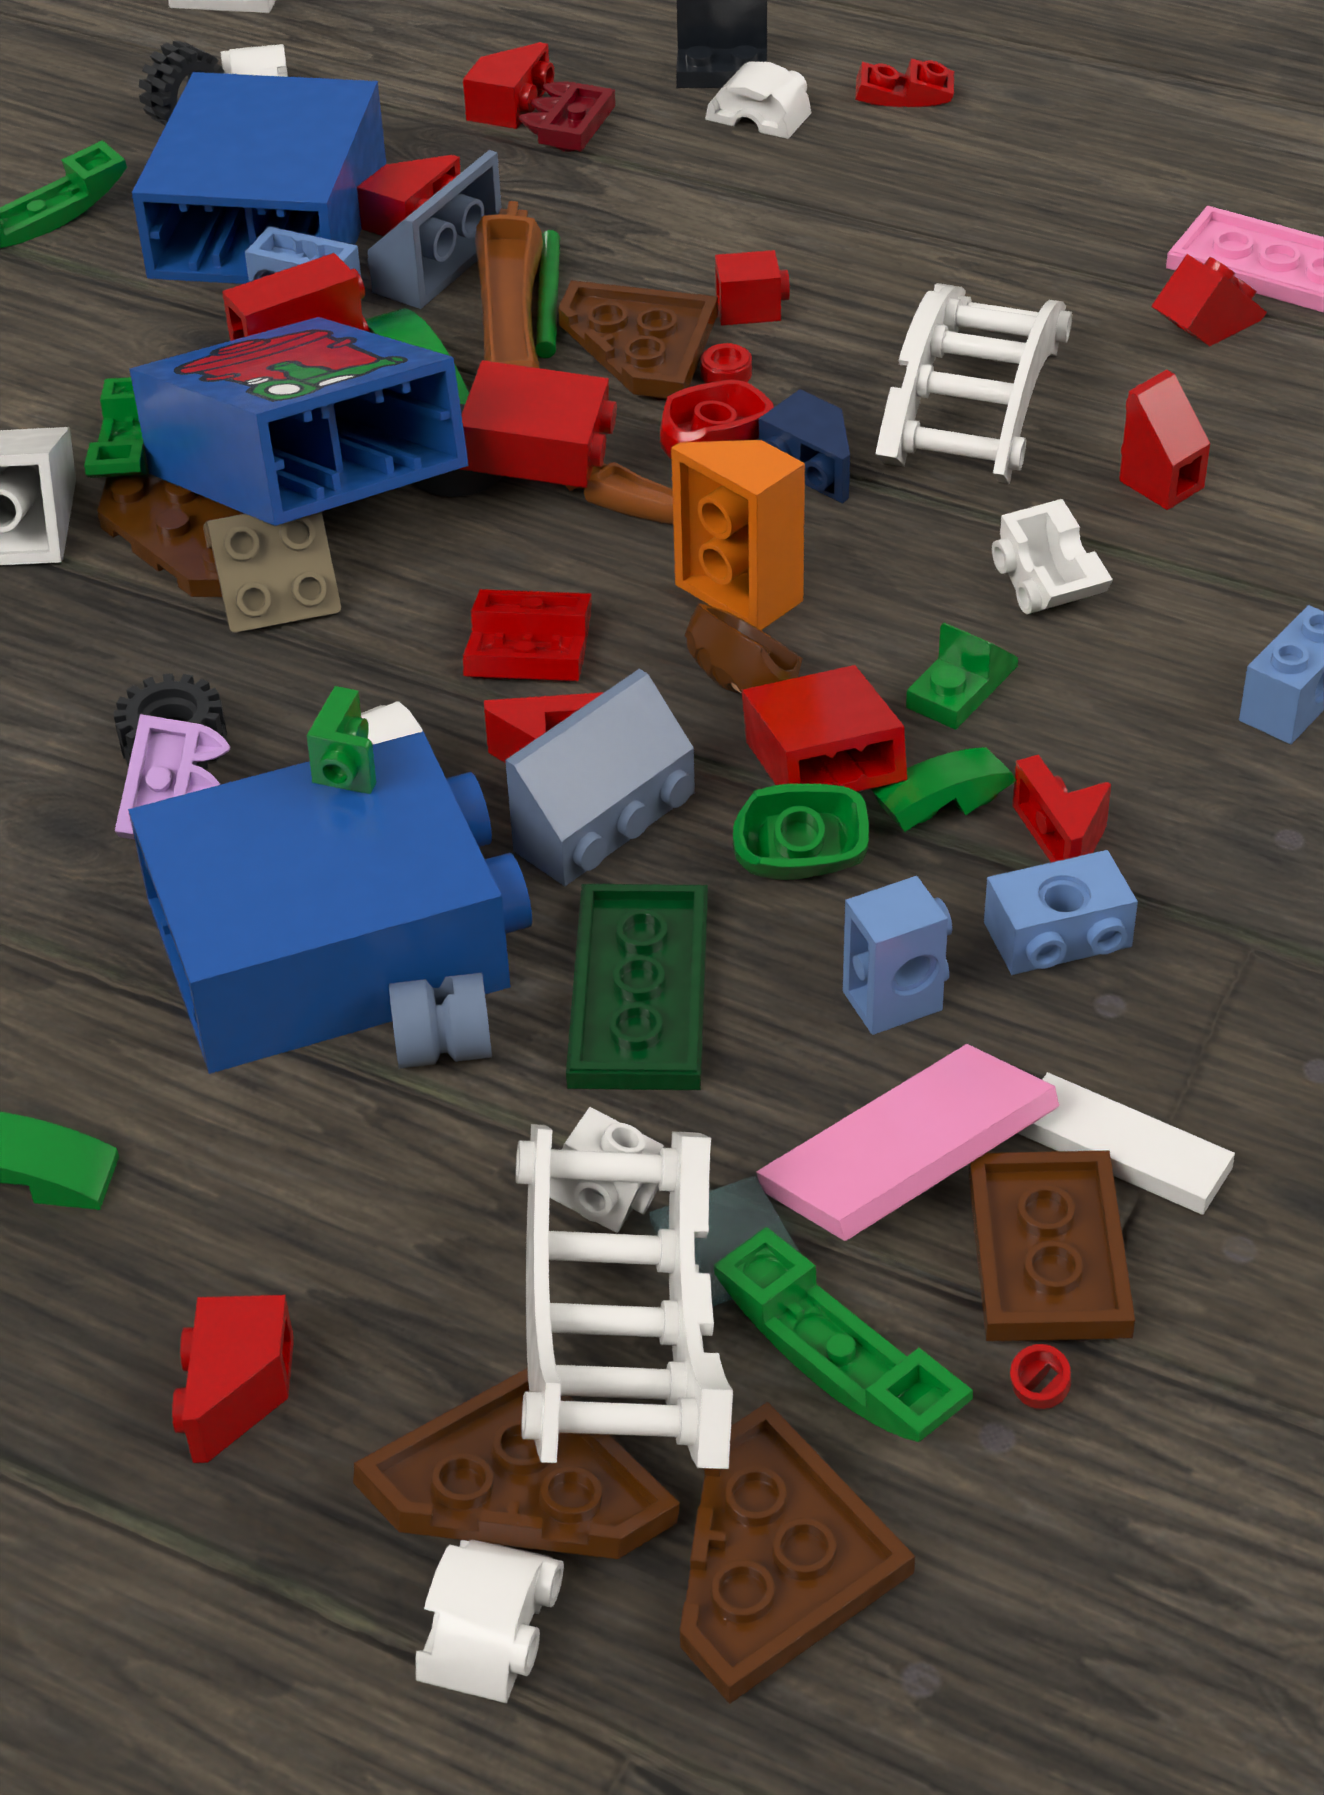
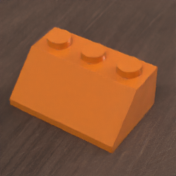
[671,440,805,630]

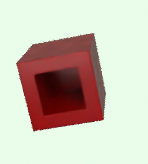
[715,250,790,326]

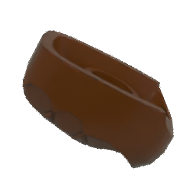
[685,603,803,694]

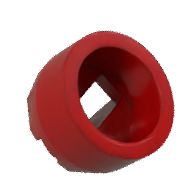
[1010,1344,1071,1410]

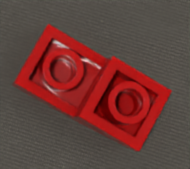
[855,58,954,107]

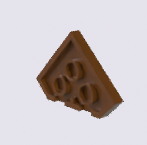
[558,280,718,400]
[97,476,245,597]
[353,1368,680,1559]
[680,1402,915,1704]

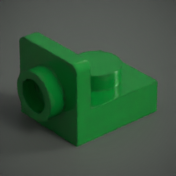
[307,686,376,794]

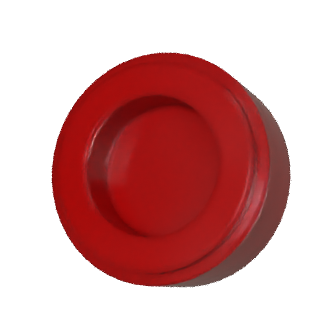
[700,343,752,383]

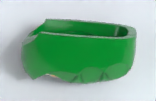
[732,784,869,880]

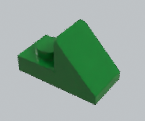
[906,622,1018,730]

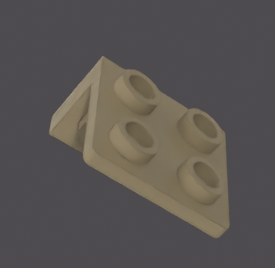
[203,512,341,633]

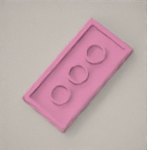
[1166,206,1324,313]
[756,1044,1059,1241]

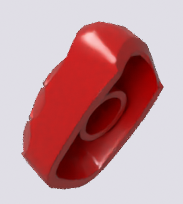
[660,380,774,460]

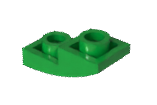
[871,747,1017,832]

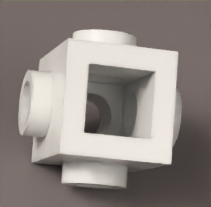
[549,1107,664,1233]

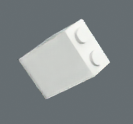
[0,427,76,565]

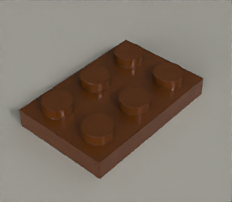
[968,1150,1135,1341]

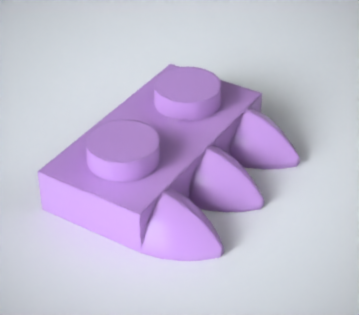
[115,714,230,840]

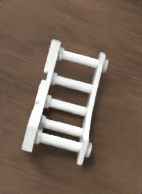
[875,283,1072,484]
[516,1124,733,1469]

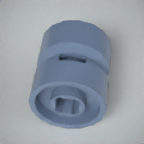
[389,972,492,1069]

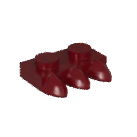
[519,82,616,152]

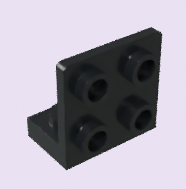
[676,0,767,88]

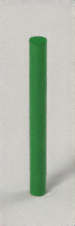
[536,230,560,358]

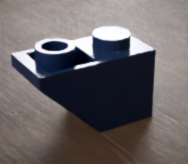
[759,389,850,503]

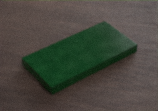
[566,884,708,1090]

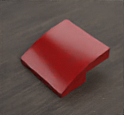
[463,589,592,681]

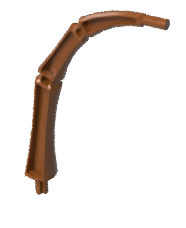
[475,201,673,524]

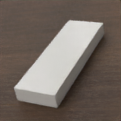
[1018,1072,1235,1215]

